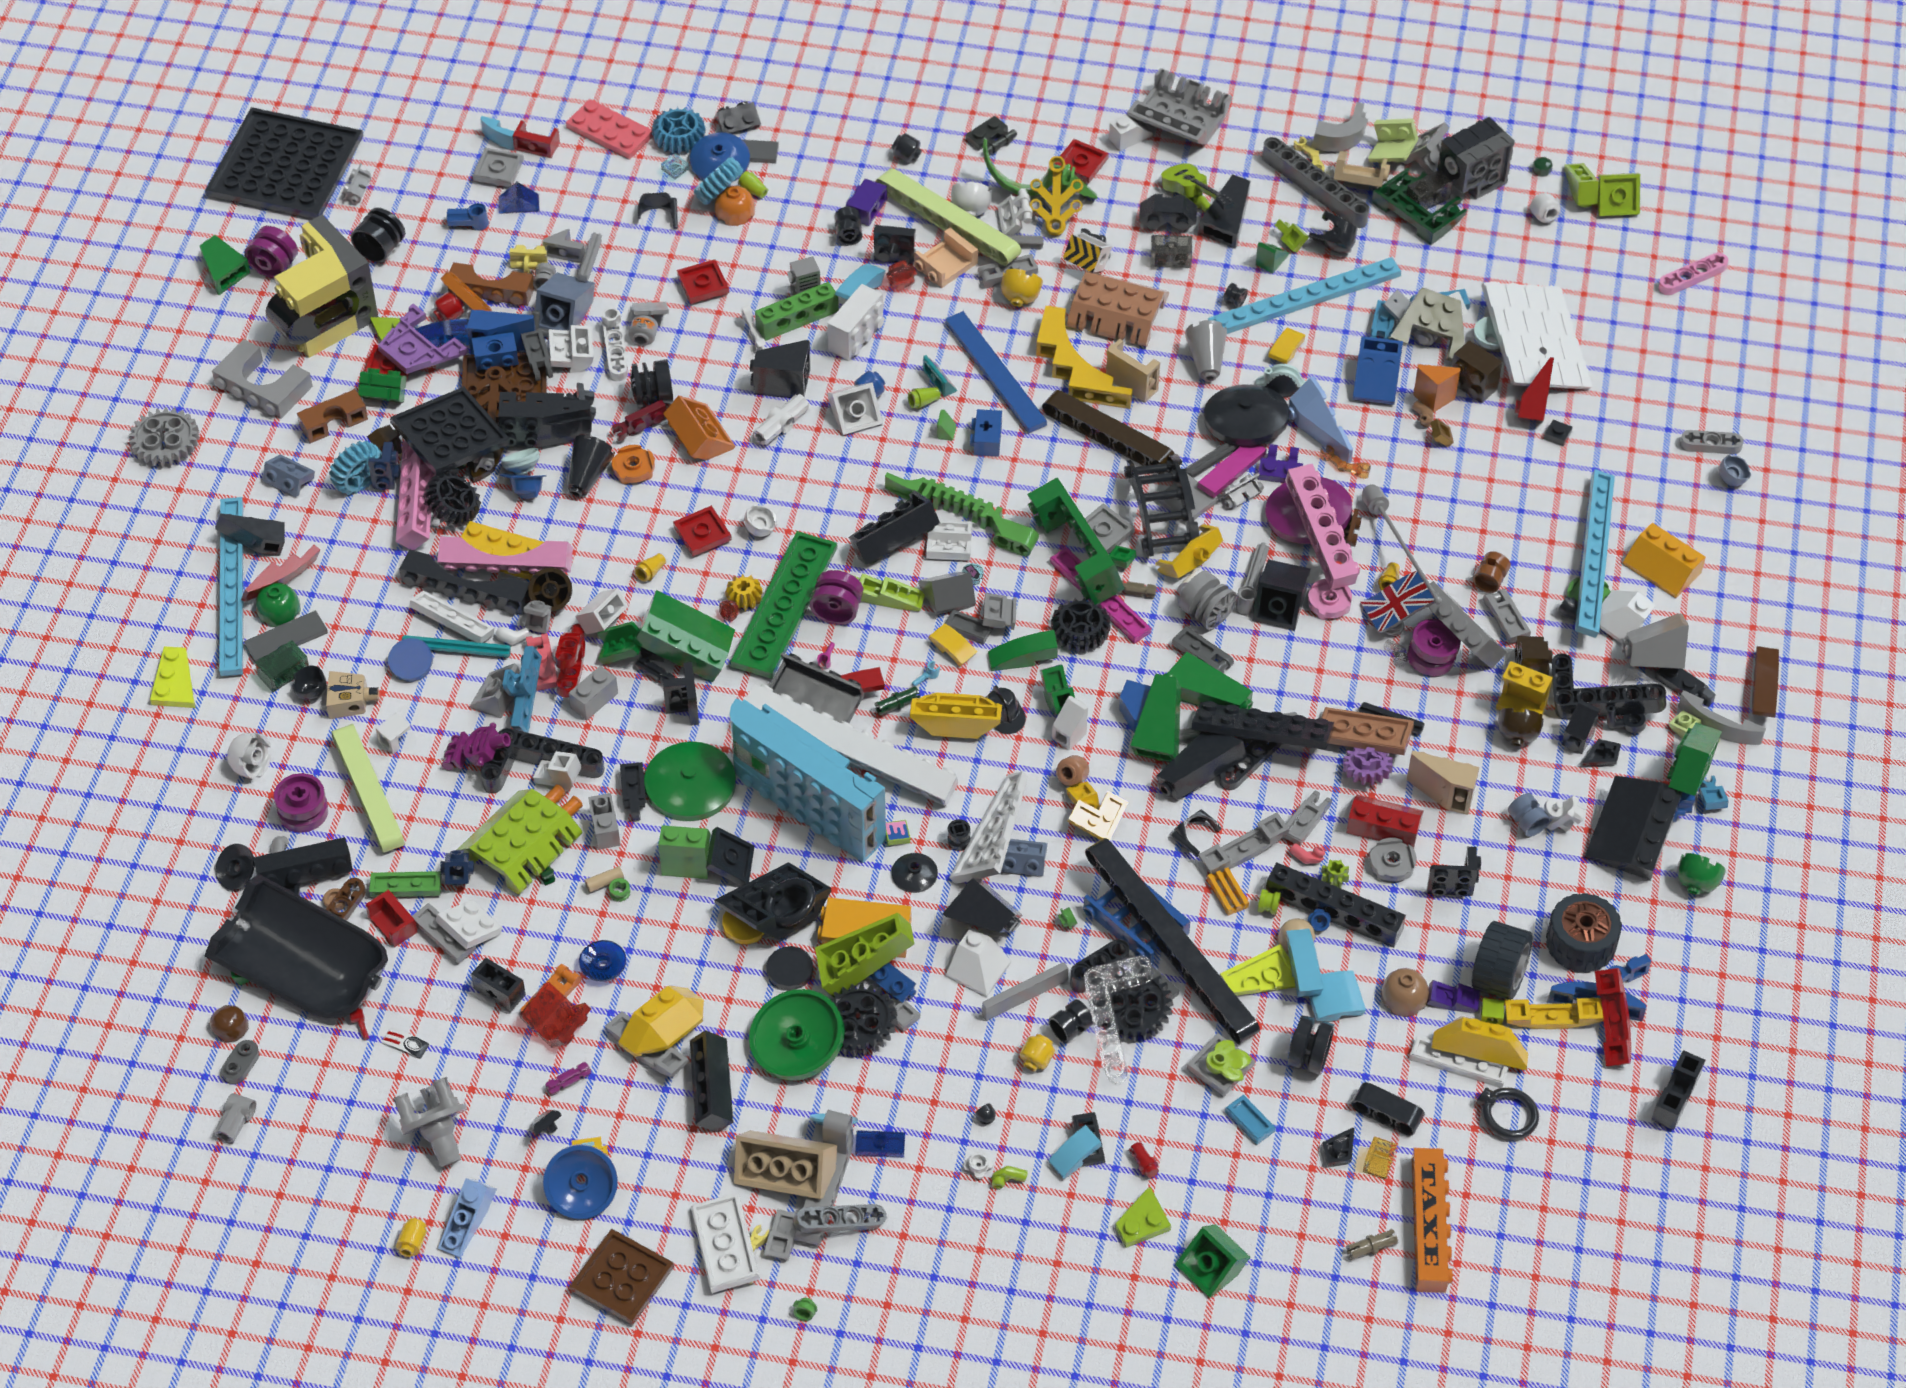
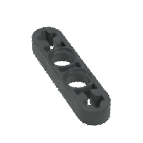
[793,1204,887,1233]

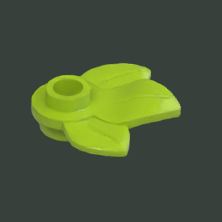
[1206,1040,1252,1081]

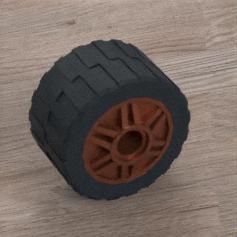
[1546,893,1622,973]

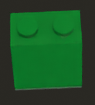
[1175,1224,1251,1298]

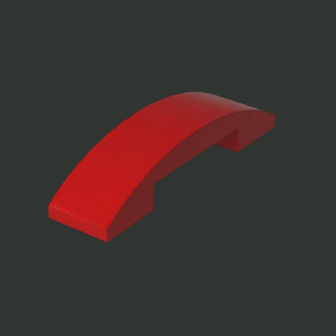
[1595,968,1631,1067]

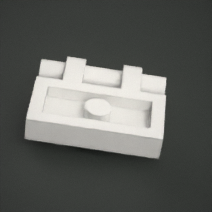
[997,189,1033,235]

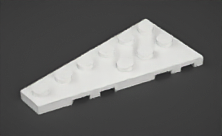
[949,771,1028,884]

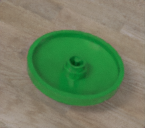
[644,741,736,821]
[749,989,845,1080]

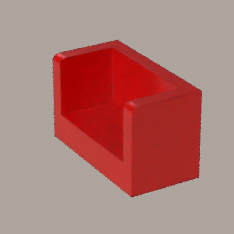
[512,120,560,158]
[365,889,418,948]

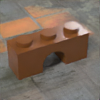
[297,389,368,443]

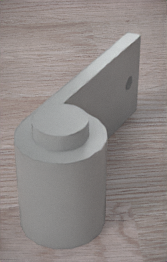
[1382,289,1439,346]

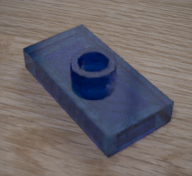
[855,1130,905,1158]

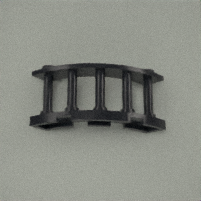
[1124,454,1200,557]

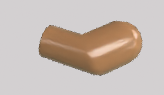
[1412,401,1434,427]

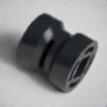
[948,819,970,851]

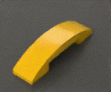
[1505,998,1603,1029]

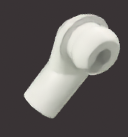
[496,627,530,645]

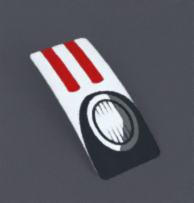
[382,1028,429,1059]

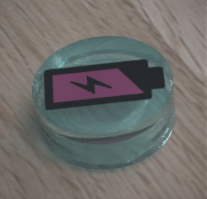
[962,563,984,585]

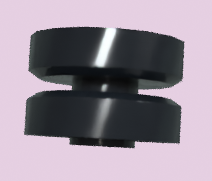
[1287,1015,1335,1075]

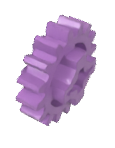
[1343,747,1393,785]

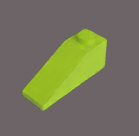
[1564,163,1599,208]

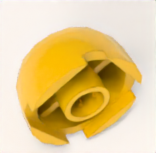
[1001,269,1043,307]

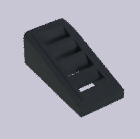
[1071,1112,1105,1167]

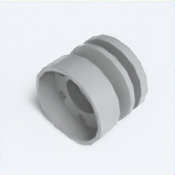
[1178,570,1237,630]

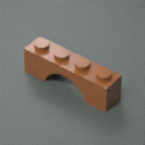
[447,262,535,306]

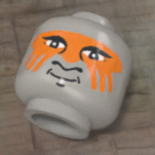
[629,315,658,346]

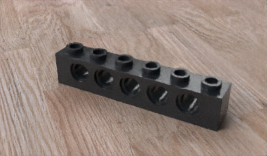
[1266,862,1406,948]

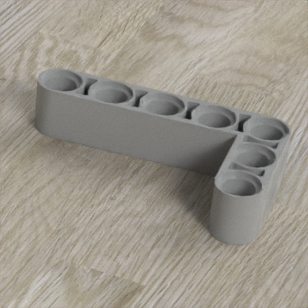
[795,1110,853,1246]

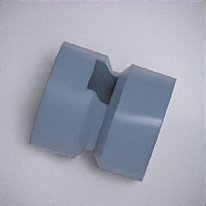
[1508,793,1551,837]

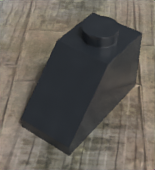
[1562,699,1600,754]

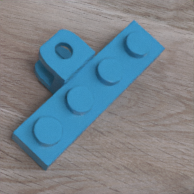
[503,646,542,733]

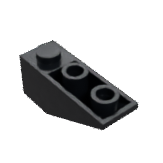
[215,513,285,556]

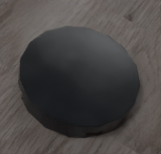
[766,946,814,991]

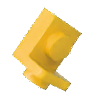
[1066,781,1100,810]

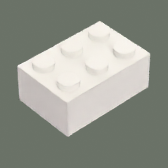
[827,284,884,361]

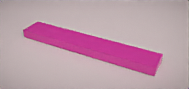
[1050,547,1152,644]

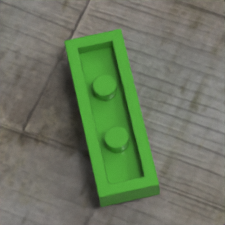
[369,871,442,897]

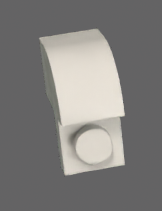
[533,751,581,792]

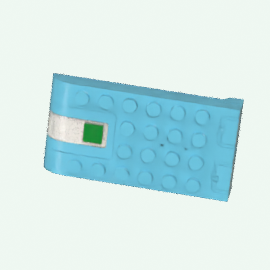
[729,698,886,863]

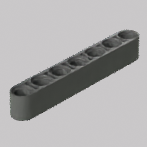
[1262,137,1370,228]

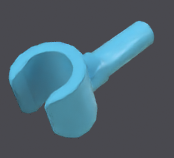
[912,661,940,686]

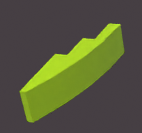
[839,570,925,611]

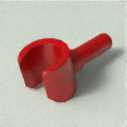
[350,1008,369,1040]

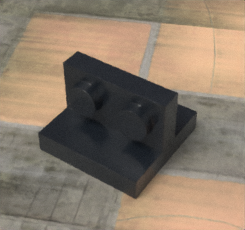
[662,662,699,726]

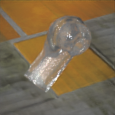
[1384,639,1409,668]

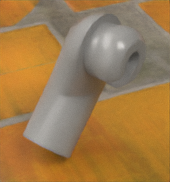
[271,836,289,853]

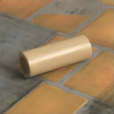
[584,866,624,893]

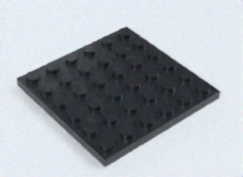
[205,107,364,219]

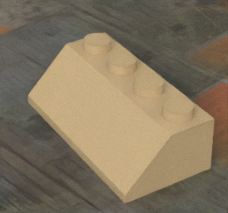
[734,1130,837,1199]

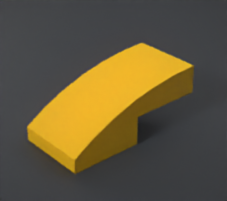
[1268,327,1306,364]
[928,623,978,667]

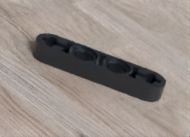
[1219,739,1282,790]

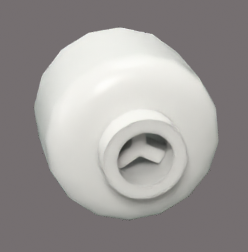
[1530,193,1561,223]

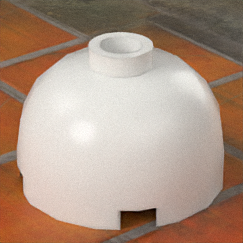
[951,182,992,216]
[227,733,271,779]

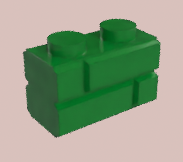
[358,368,407,402]

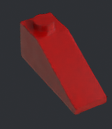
[1514,357,1554,422]

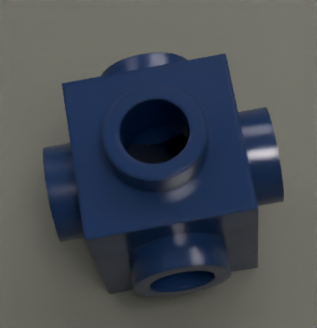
[440,850,474,885]

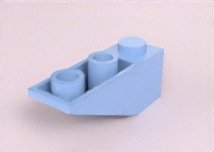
[438,1178,497,1257]

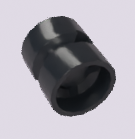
[834,207,863,246]
[1048,999,1094,1043]

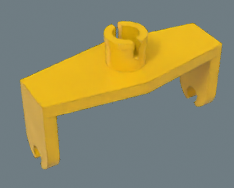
[1155,524,1224,578]

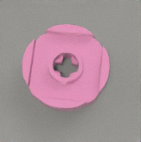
[1307,578,1352,620]

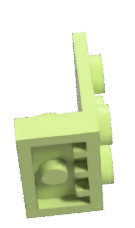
[1368,119,1419,163]

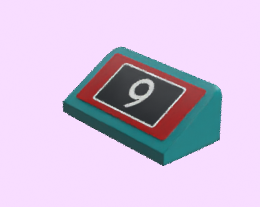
[923,355,957,397]

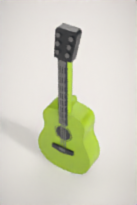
[1161,163,1234,211]

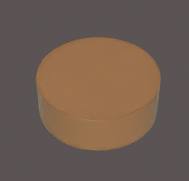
[323,888,347,911]

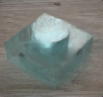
[661,154,689,179]

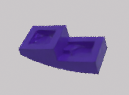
[1427,980,1480,1012]

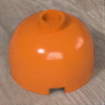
[715,186,755,226]

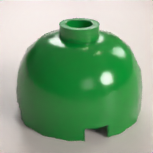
[256,583,301,627]
[1677,853,1726,895]

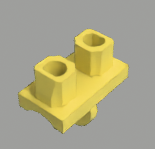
[509,245,548,274]

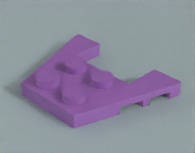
[378,303,468,374]

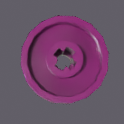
[244,225,298,279]
[809,570,864,625]
[1407,619,1461,676]
[274,773,328,833]

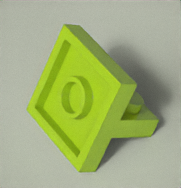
[1598,173,1640,216]

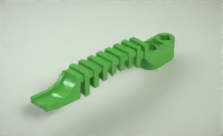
[885,472,1039,556]

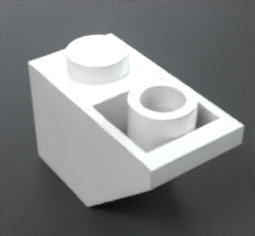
[1052,695,1088,751]

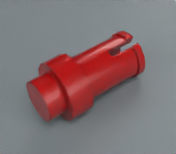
[1129,1142,1159,1178]

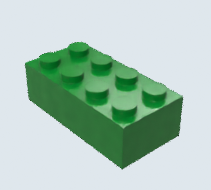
[1667,722,1722,796]

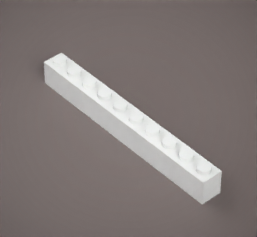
[746,684,958,806]

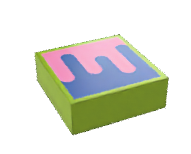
[886,820,911,846]

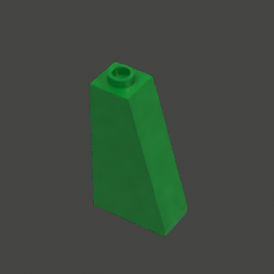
[1168,652,1253,709]
[1130,673,1181,763]

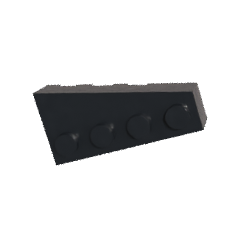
[848,490,940,565]

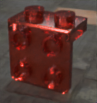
[520,982,592,1048]

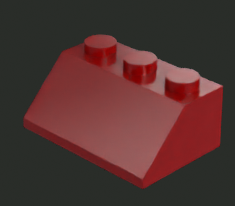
[1346,795,1424,849]

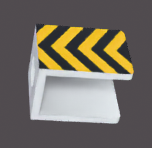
[1063,233,1112,273]

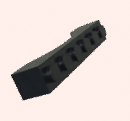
[399,549,531,616]

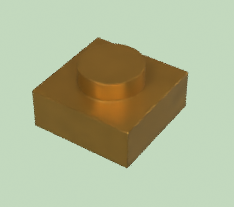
[1430,419,1454,447]

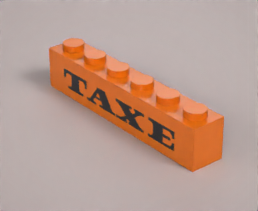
[1411,1148,1453,1293]

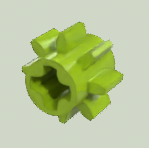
[1321,859,1349,888]

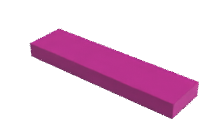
[1197,444,1267,498]

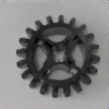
[423,471,482,528]
[1051,598,1111,653]

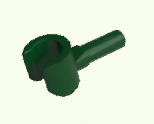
[540,865,556,886]

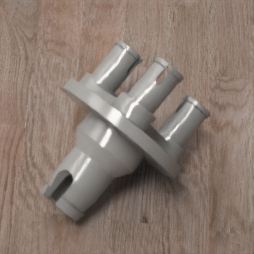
[393,1077,467,1167]

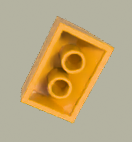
[1623,523,1706,598]

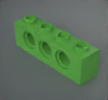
[755,281,839,341]

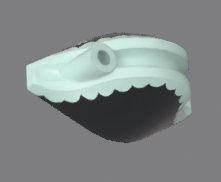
[1255,364,1306,397]

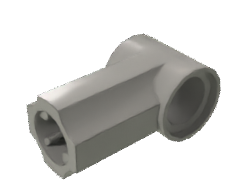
[214,1093,257,1143]

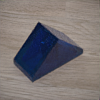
[499,181,540,214]

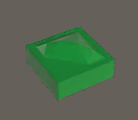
[1109,545,1136,568]

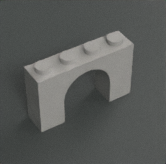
[212,339,313,419]
[1428,581,1507,668]

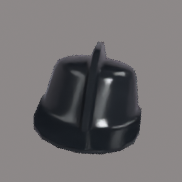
[986,685,1026,734]

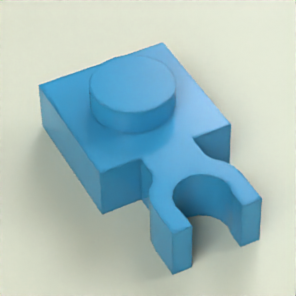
[1699,775,1729,810]

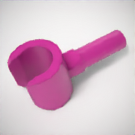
[817,642,835,668]

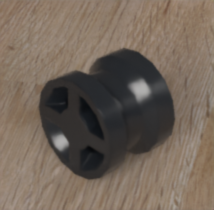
[1223,283,1248,308]

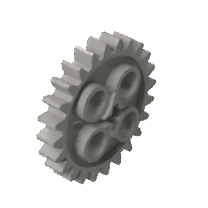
[129,407,200,466]

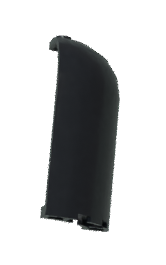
[204,874,388,1019]

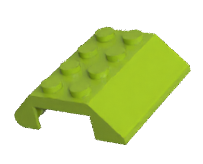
[456,788,583,894]

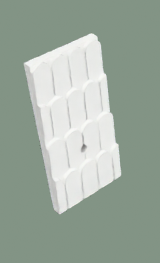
[1481,282,1592,389]

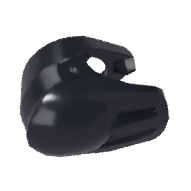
[1308,211,1358,253]

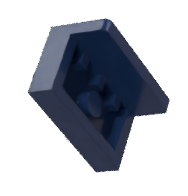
[368,442,401,490]

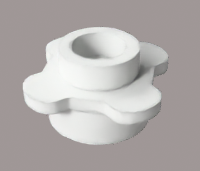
[964,1152,993,1179]

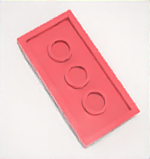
[566,99,653,160]

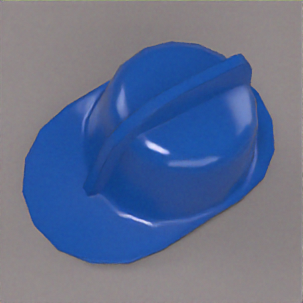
[499,473,547,499]

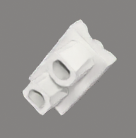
[1544,795,1586,831]

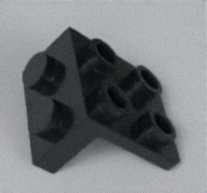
[1427,846,1481,897]

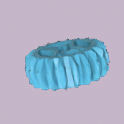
[694,157,743,205]
[329,440,382,495]

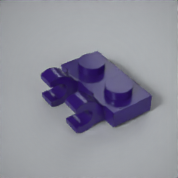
[1257,444,1303,483]

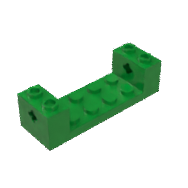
[1027,477,1125,605]

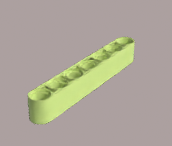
[331,724,405,853]

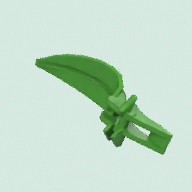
[983,138,1097,199]

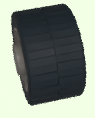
[1471,921,1533,1000]

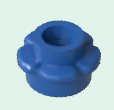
[1308,909,1331,932]

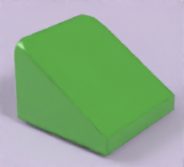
[937,409,956,441]

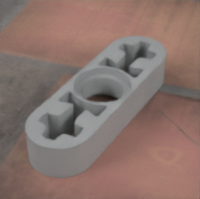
[1680,430,1744,454]

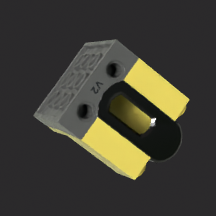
[266,214,379,358]

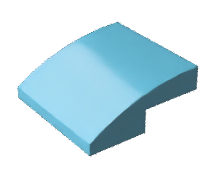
[1309,971,1366,1021]

